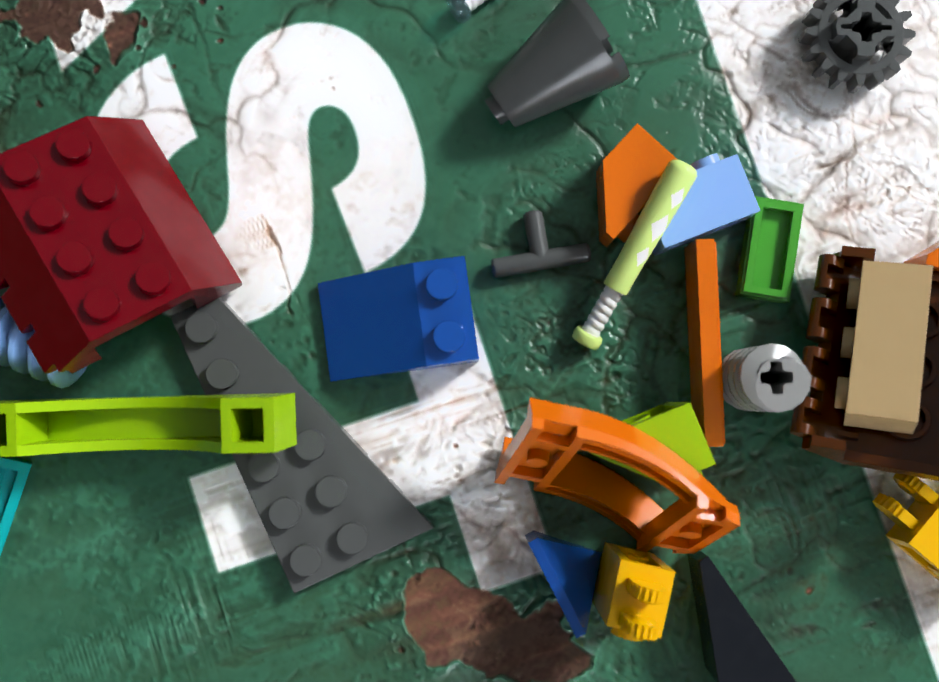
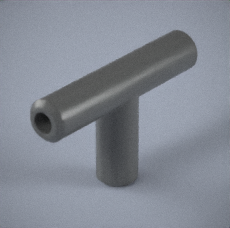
[491,210,591,278]

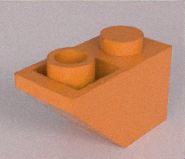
[596,123,677,247]

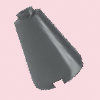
[484,0,630,128]

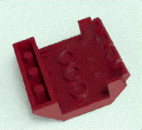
[0,116,242,374]

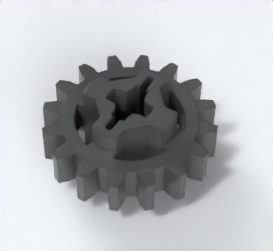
[798,0,916,93]

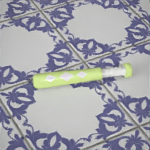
[572,159,697,350]

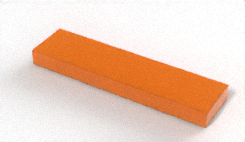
[684,239,725,447]

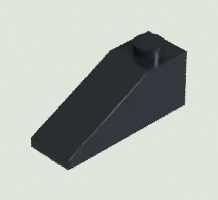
[688,551,796,682]

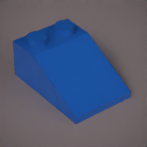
[318,256,479,382]

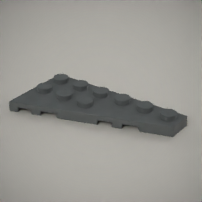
[170,297,434,593]

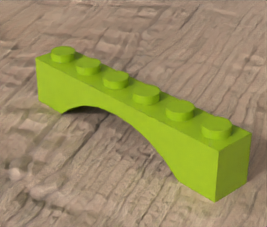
[0,393,297,457]

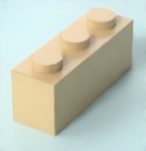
[834,260,933,435]

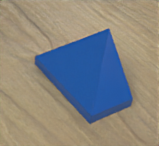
[525,531,601,638]

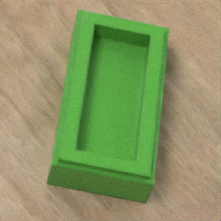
[735,196,804,304]

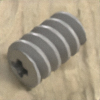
[722,343,812,413]

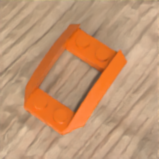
[494,397,740,554]

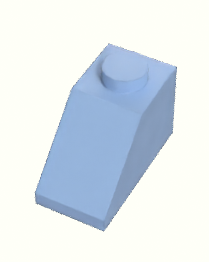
[653,153,761,256]

